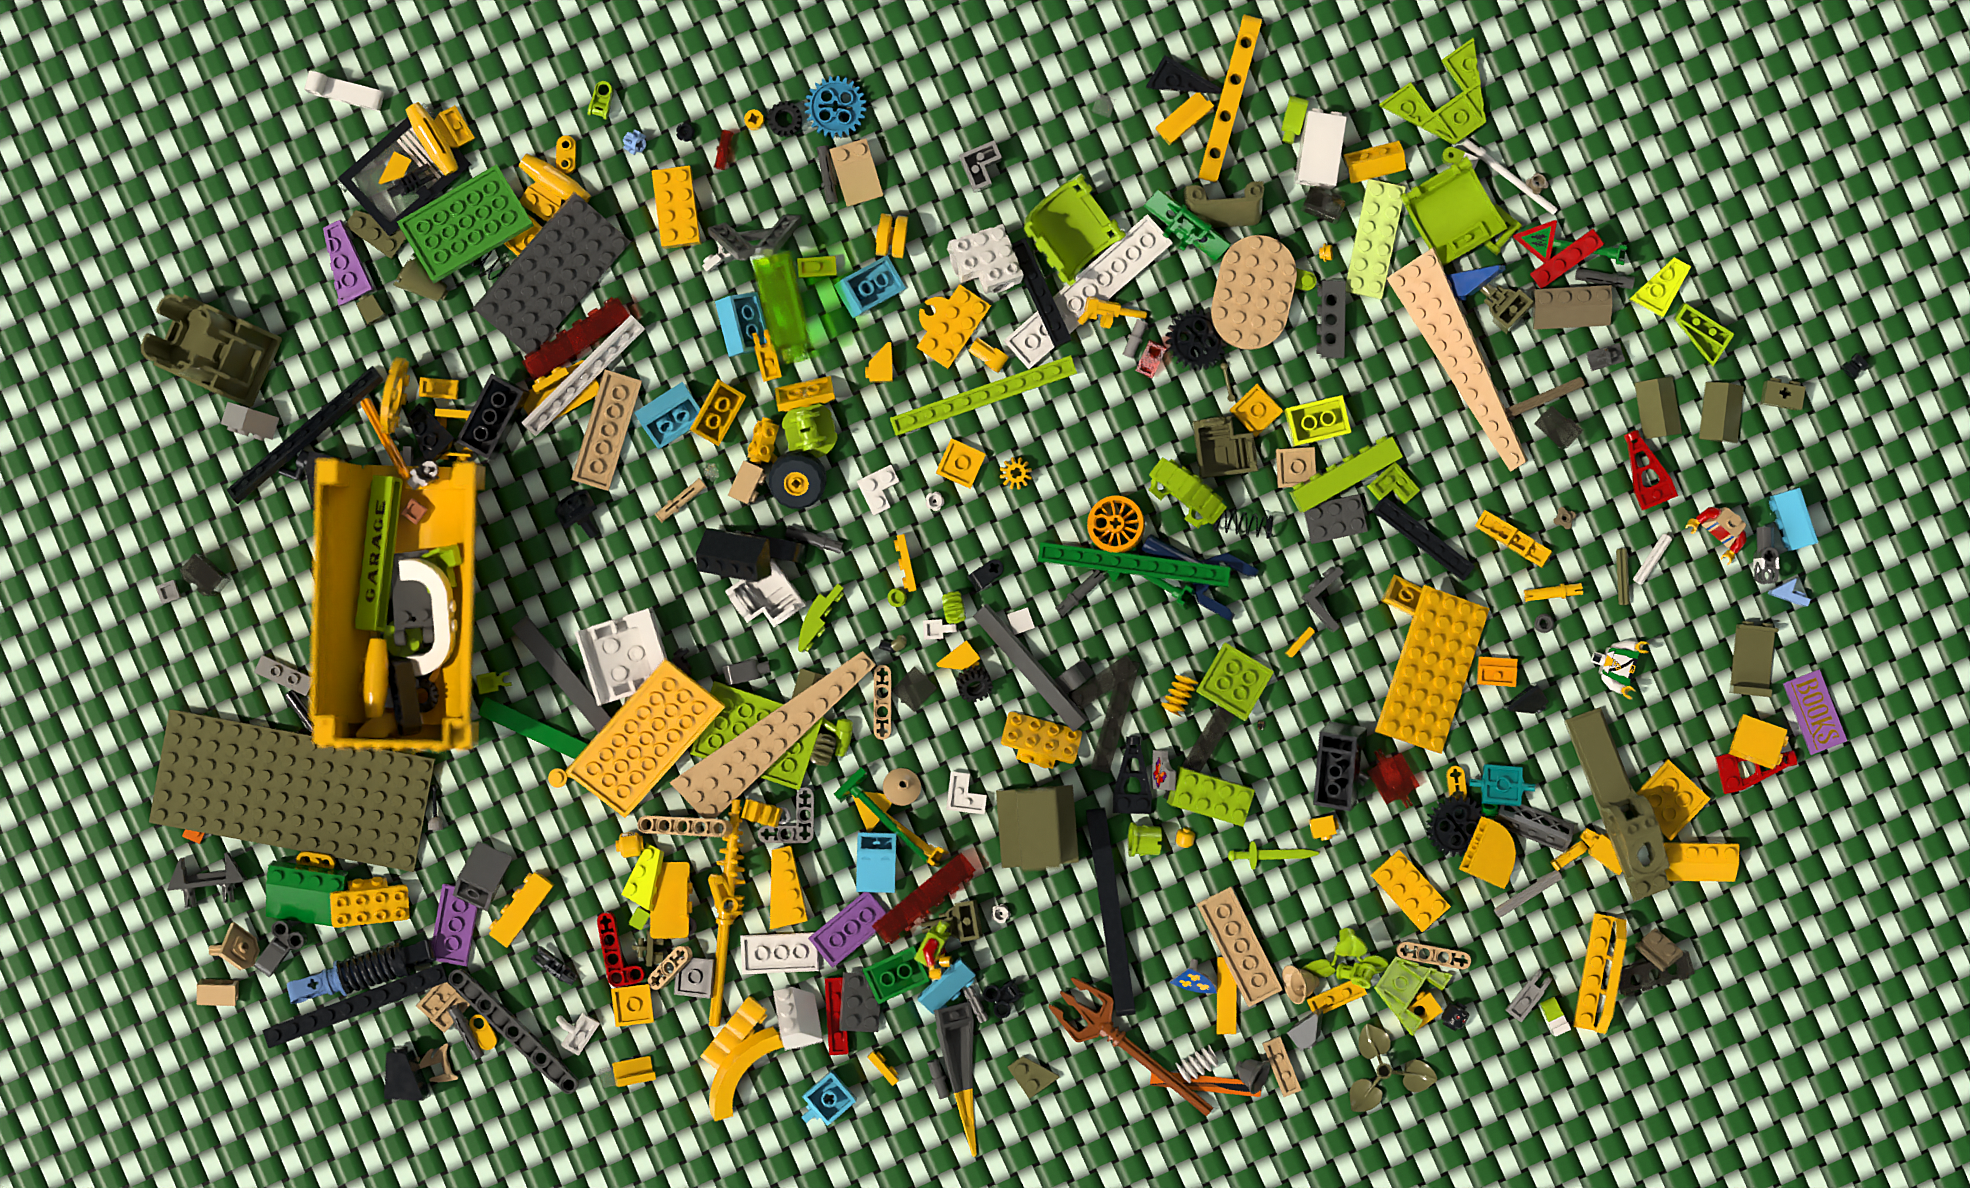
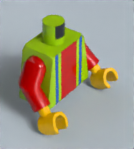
[914,920,953,979]

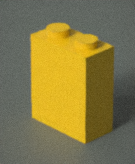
[1728,714,1789,769]

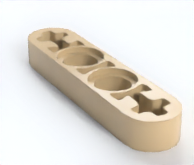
[874,665,891,740]
[1396,941,1471,969]

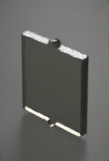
[891,666,937,712]

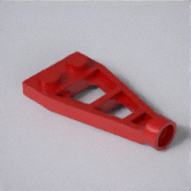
[1623,430,1678,511]
[1715,750,1797,794]

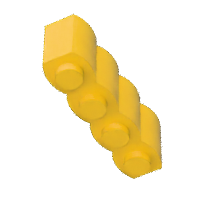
[700,995,768,1070]

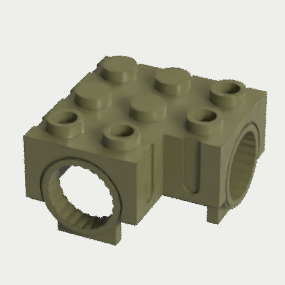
[1192,416,1258,479]

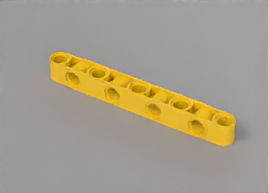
[1198,14,1262,183]

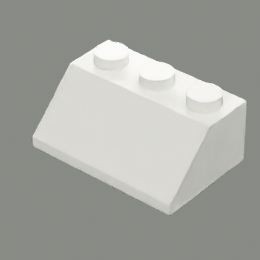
[773,987,823,1050]

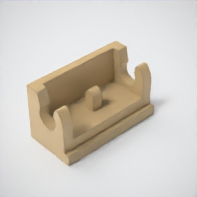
[197,979,239,1006]

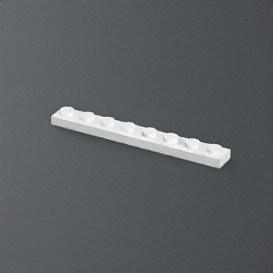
[521,315,645,436]

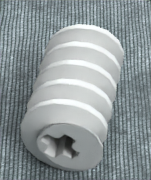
[1175,1044,1218,1083]

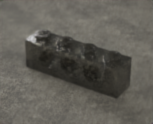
[1617,950,1695,997]

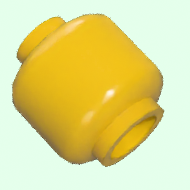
[615,832,644,858]

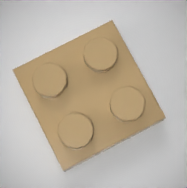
[1276,447,1316,488]

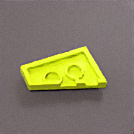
[1629,257,1691,318]
[621,843,664,912]

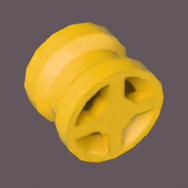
[744,109,764,131]

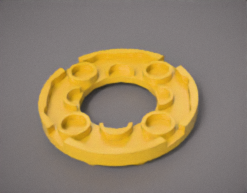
[380,357,410,434]

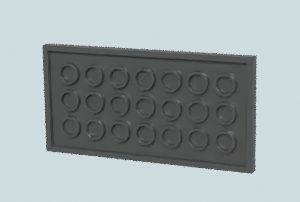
[473,192,631,357]

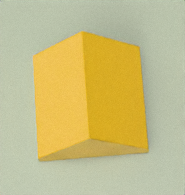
[1381,574,1423,617]

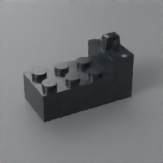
[1313,721,1367,811]

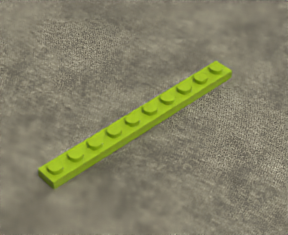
[890,355,1077,436]

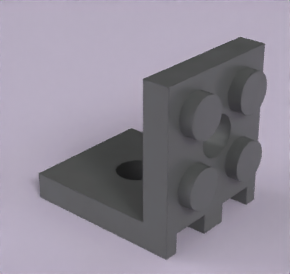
[1301,566,1344,632]

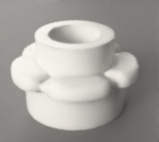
[926,492,944,511]
[991,904,1010,923]

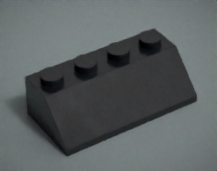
[457,374,530,460]
[696,528,772,582]

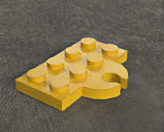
[916,284,991,369]

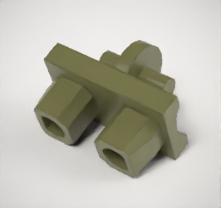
[632,930,664,966]

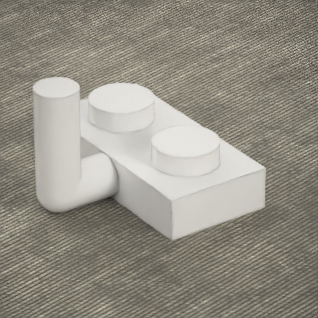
[556,1013,600,1056]

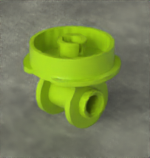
[782,403,838,458]

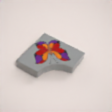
[1152,750,1176,790]

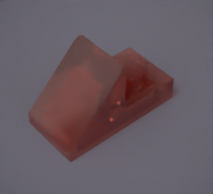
[1135,339,1167,379]

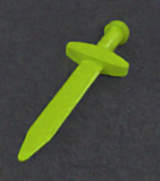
[1228,841,1319,870]

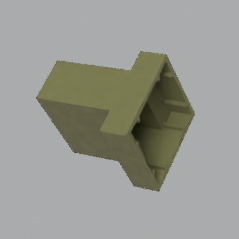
[996,785,1079,871]

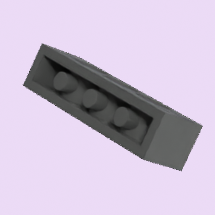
[1316,281,1346,359]

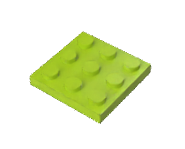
[1196,642,1274,721]

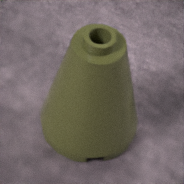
[393,253,449,302]

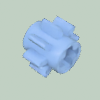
[623,129,647,155]

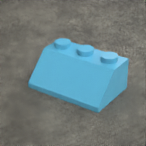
[715,292,767,357]
[634,382,701,450]
[1769,488,1818,551]
[917,957,976,1014]

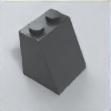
[453,841,513,911]

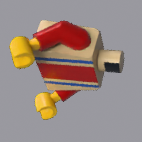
[1685,507,1747,565]

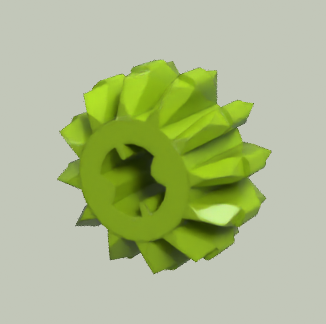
[942,591,966,624]

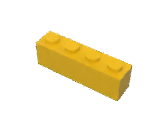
[489,871,555,948]

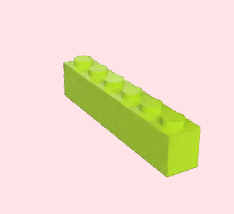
[1289,435,1403,512]

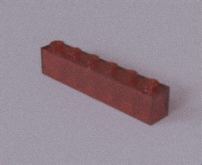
[522,297,630,381]
[871,852,976,944]

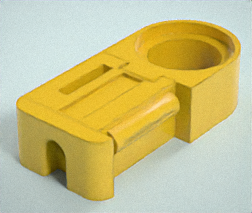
[1550,841,1588,871]

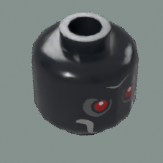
[1441,1001,1470,1031]

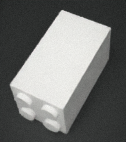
[1294,109,1347,189]

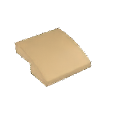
[416,982,470,1033]

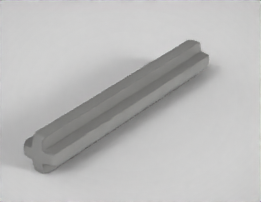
[1494,870,1562,918]

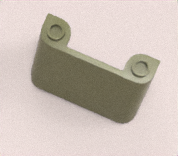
[1184,181,1264,228]

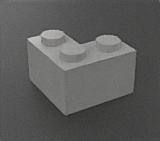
[959,140,1002,193]
[221,402,279,441]

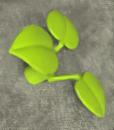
[1302,928,1389,978]

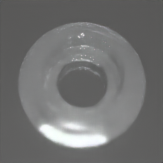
[703,463,719,482]

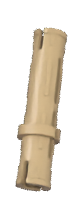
[655,478,706,523]

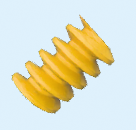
[1161,675,1199,717]

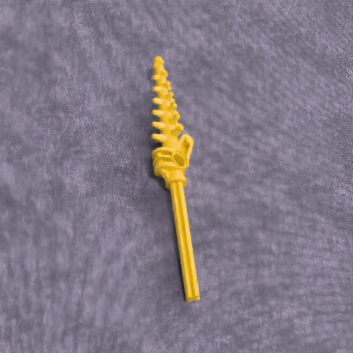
[708,799,745,1027]

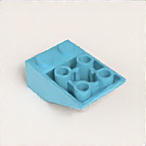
[856,833,896,893]

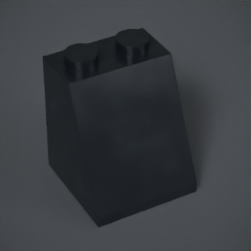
[384,1045,431,1101]

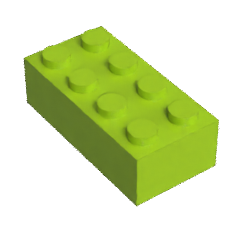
[1167,766,1255,827]

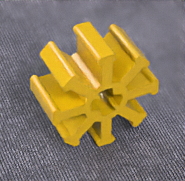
[741,798,783,828]

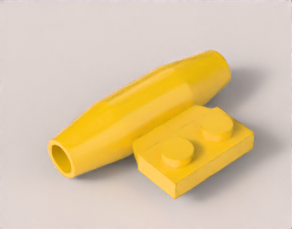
[405,102,475,176]
[519,153,591,222]
[358,639,389,717]

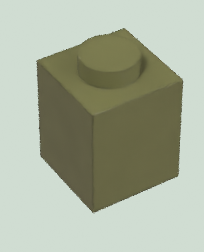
[356,294,387,325]

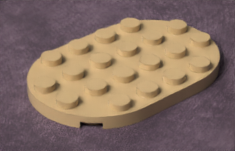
[1211,235,1297,350]

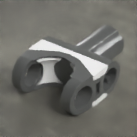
[1753,527,1779,584]

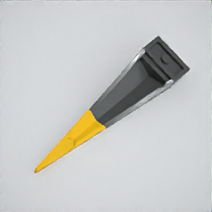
[934,1001,977,1157]

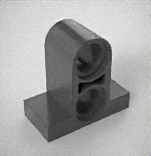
[1054,658,1094,694]

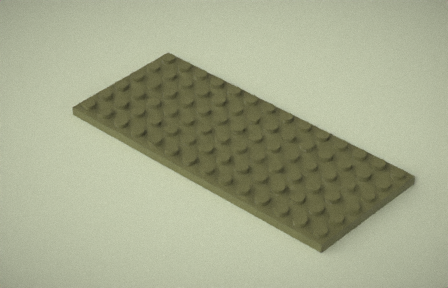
[149,709,436,872]

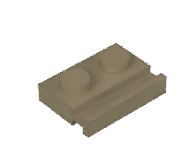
[1635,928,1683,972]

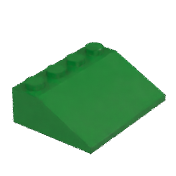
[266,860,349,928]

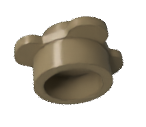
[1526,173,1549,195]
[1553,507,1576,529]

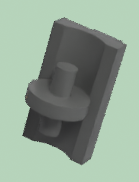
[1586,343,1625,371]
[407,461,440,490]

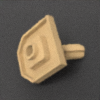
[208,922,260,970]

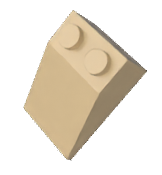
[829,138,883,207]

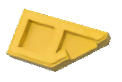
[378,151,412,185]
[1285,627,1315,657]

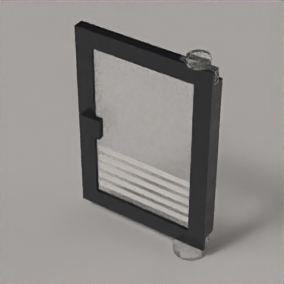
[337,103,471,237]

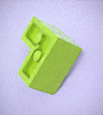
[419,545,462,594]

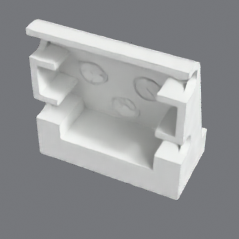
[575,609,668,706]

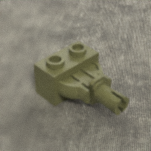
[1480,283,1534,334]
[921,899,983,942]

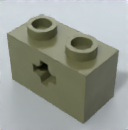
[1760,378,1806,411]

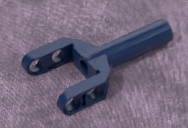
[1142,534,1259,622]

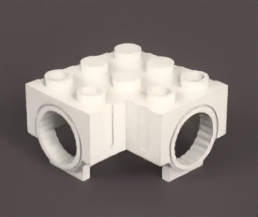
[947,224,1024,294]
[725,557,806,627]

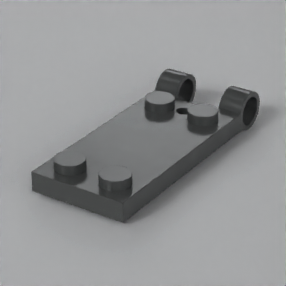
[391,550,435,646]

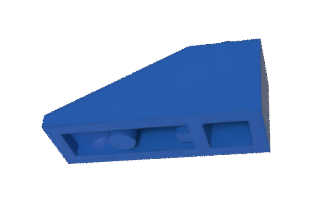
[1446,265,1506,301]

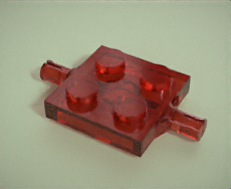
[1367,748,1420,809]

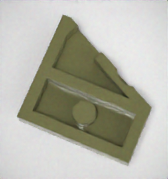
[1007,1056,1059,1099]

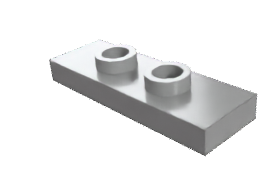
[254,655,311,696]

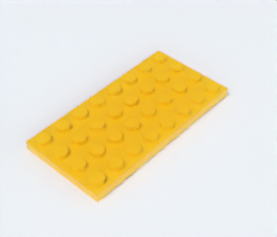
[1375,585,1490,754]
[566,658,725,818]

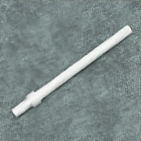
[1463,139,1558,215]

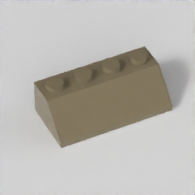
[1531,285,1612,330]

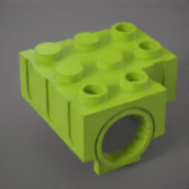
[1149,457,1227,529]

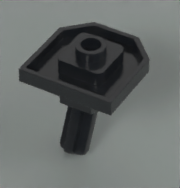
[555,490,599,539]

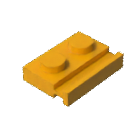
[1477,657,1518,687]

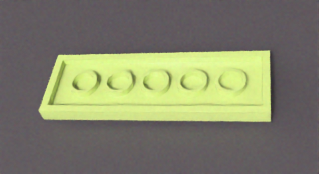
[1345,179,1406,300]

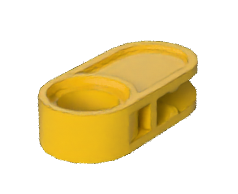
[469,1014,498,1050]

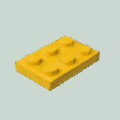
[775,376,835,411]

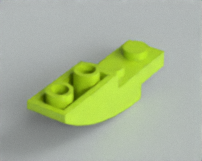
[798,584,844,653]

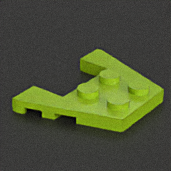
[1374,956,1453,1036]

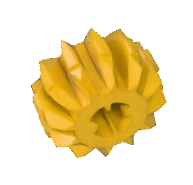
[1000,457,1032,490]

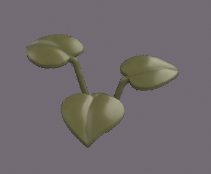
[1350,1024,1437,1112]

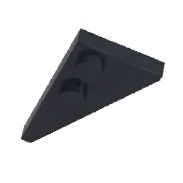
[1146,55,1222,94]

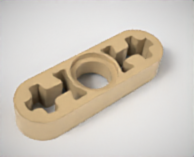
[648,946,692,990]

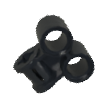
[983,978,1025,1019]

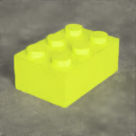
[1285,395,1351,447]

